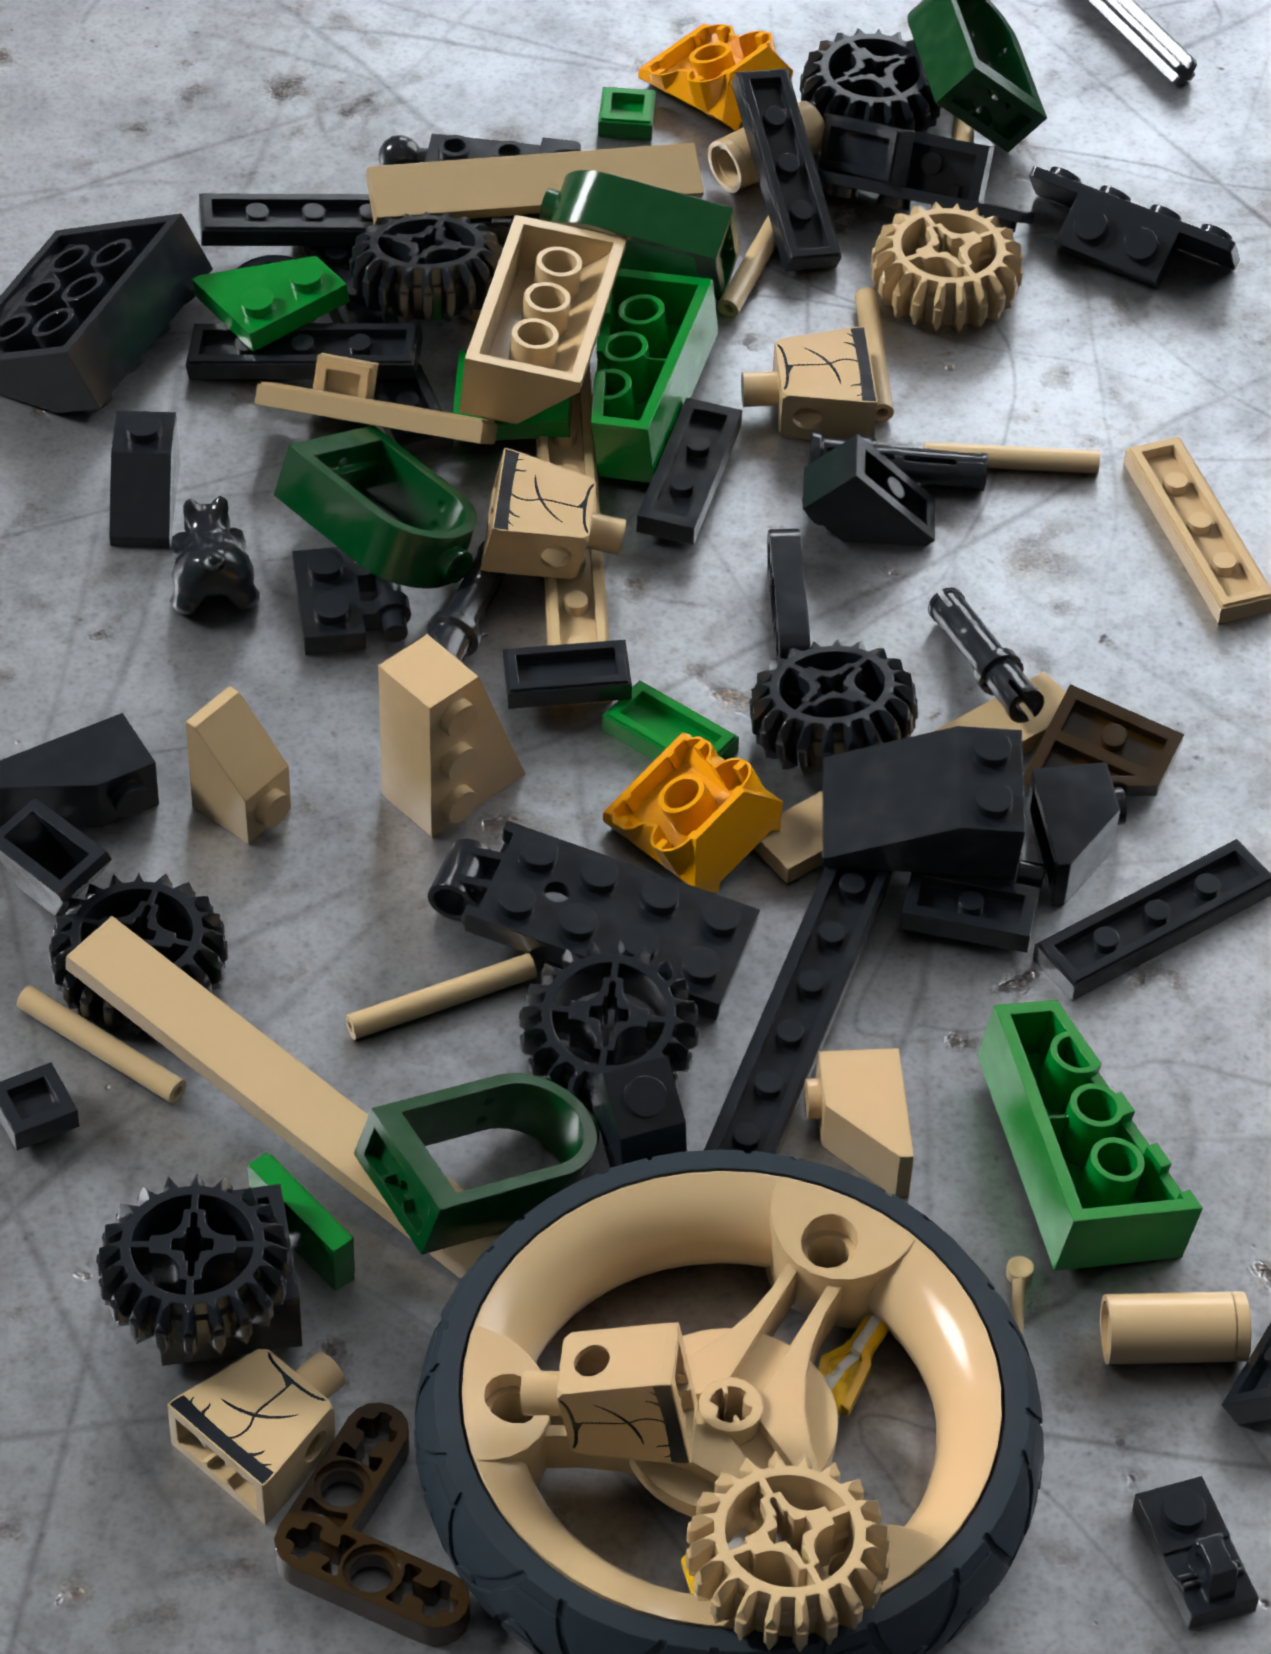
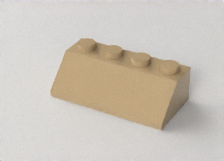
[459,215,627,424]

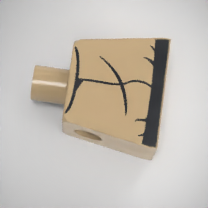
[741,327,878,440]
[480,448,626,579]
[520,1323,698,1464]
[167,1349,346,1525]

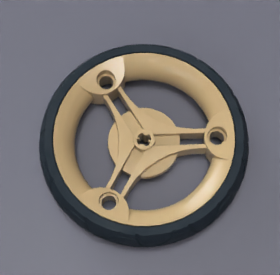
[414,1150,1044,1654]

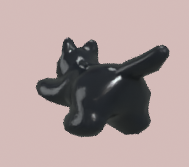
[170,496,260,615]

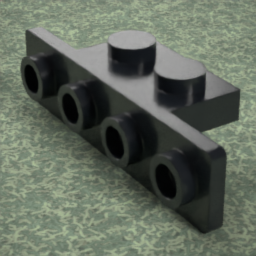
[817,129,1035,232]
[1029,166,1240,289]

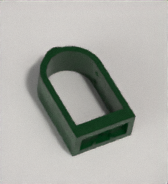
[907,0,1047,153]
[539,170,740,300]
[274,425,478,589]
[354,1073,600,1255]

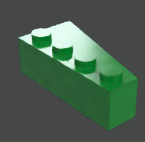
[591,268,718,483]
[977,1000,1203,1271]

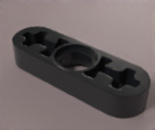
[767,529,810,659]

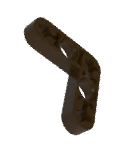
[274,1402,470,1647]

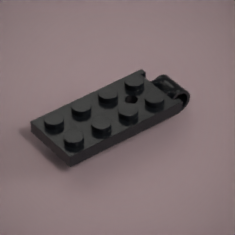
[427,821,760,1020]

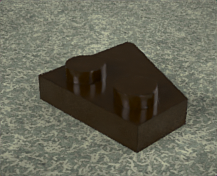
[1024,684,1184,796]

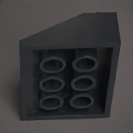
[0,213,213,413]

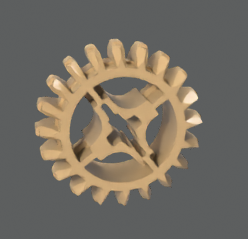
[871,202,1024,332]
[686,1451,890,1652]

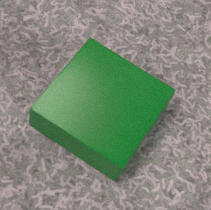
[598,87,656,140]

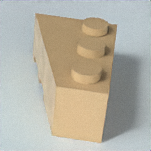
[378,634,526,837]

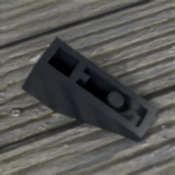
[0,713,159,828]

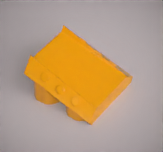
[638,23,793,131]
[603,732,783,893]

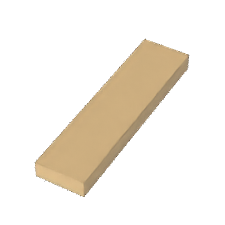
[255,381,498,444]
[1124,437,1271,624]

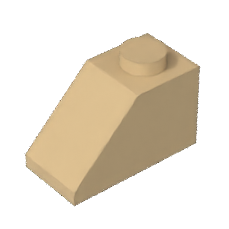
[186,686,291,844]
[804,1048,914,1197]

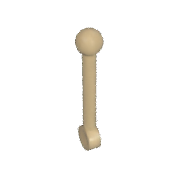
[1005,1256,1034,1335]

